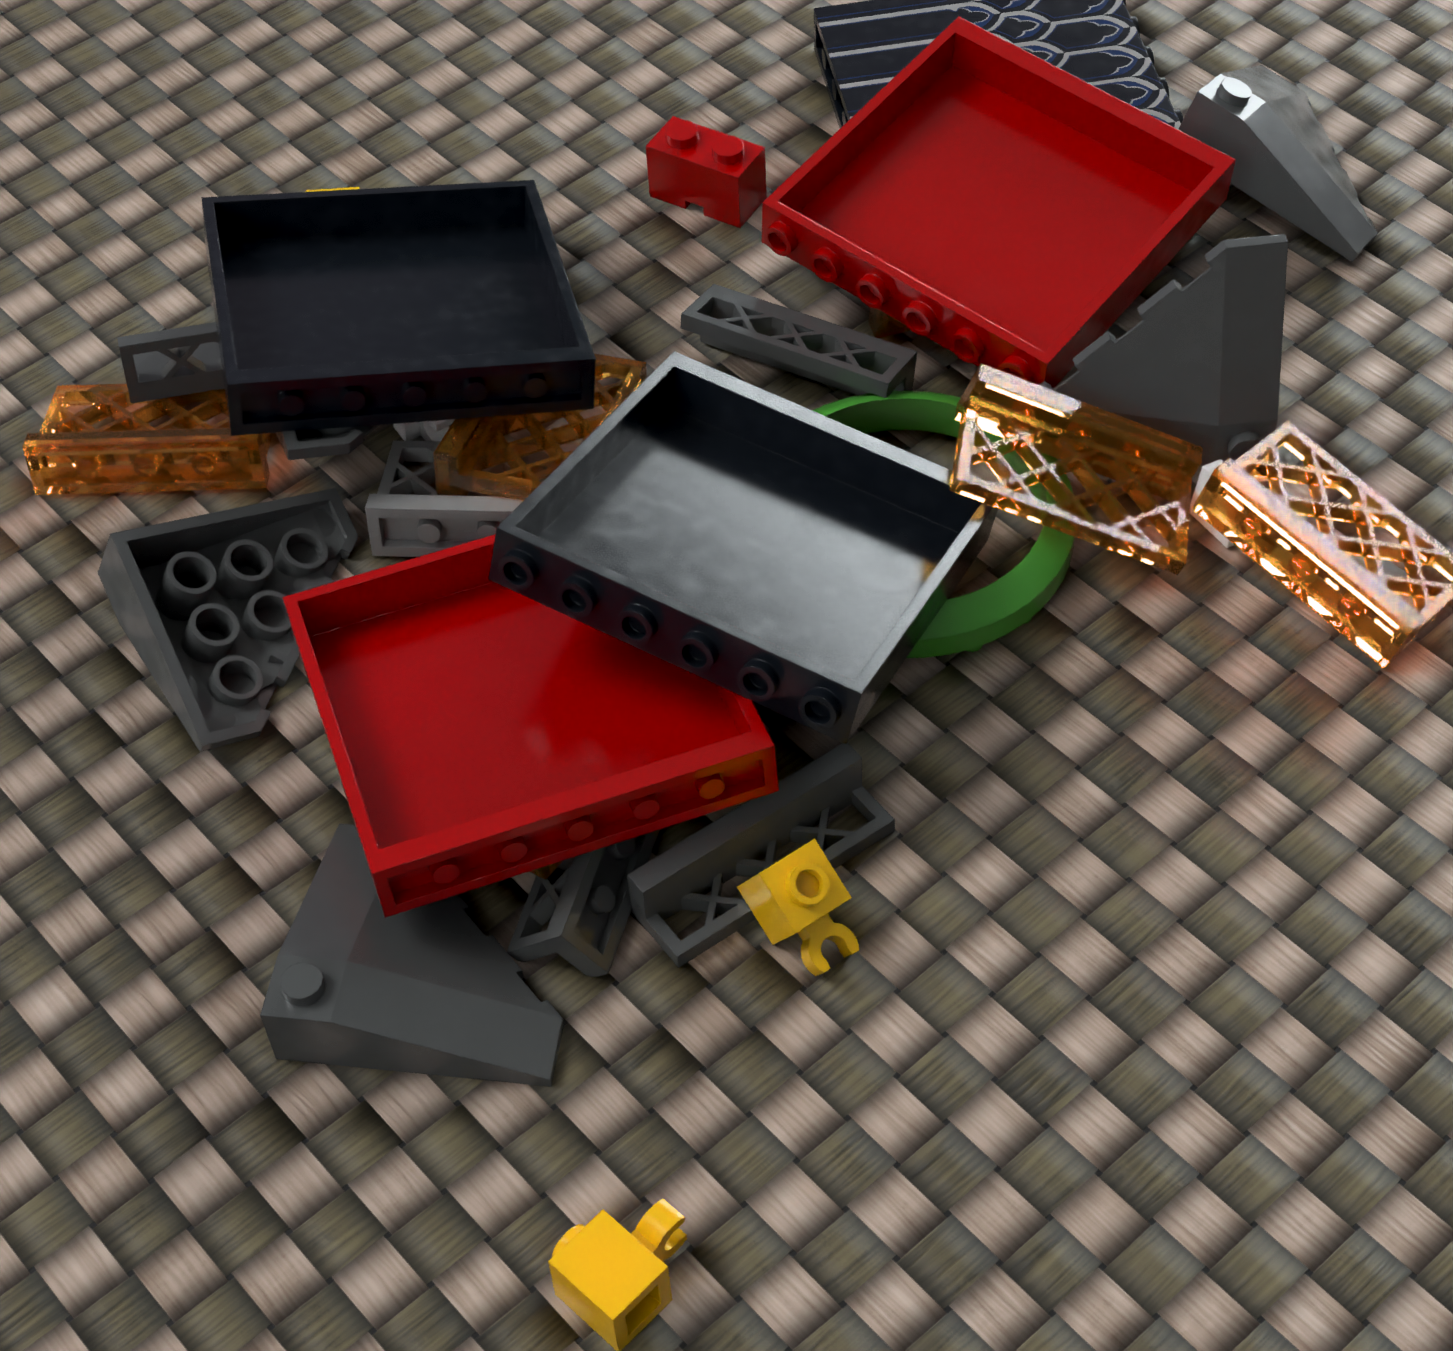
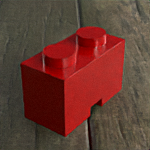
[646,116,767,228]

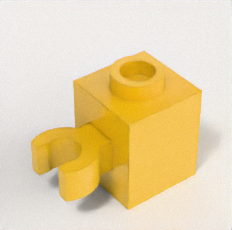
[737,838,859,976]
[548,1199,687,1351]

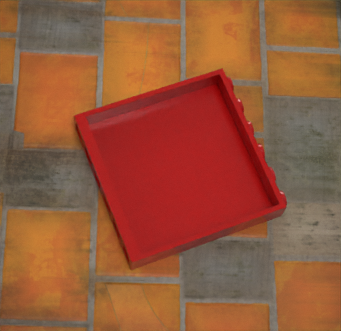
[762,16,1236,394]
[282,534,779,918]

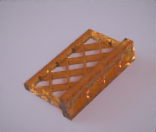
[433,354,647,501]
[949,363,1203,575]
[22,384,273,495]
[1191,420,1453,668]

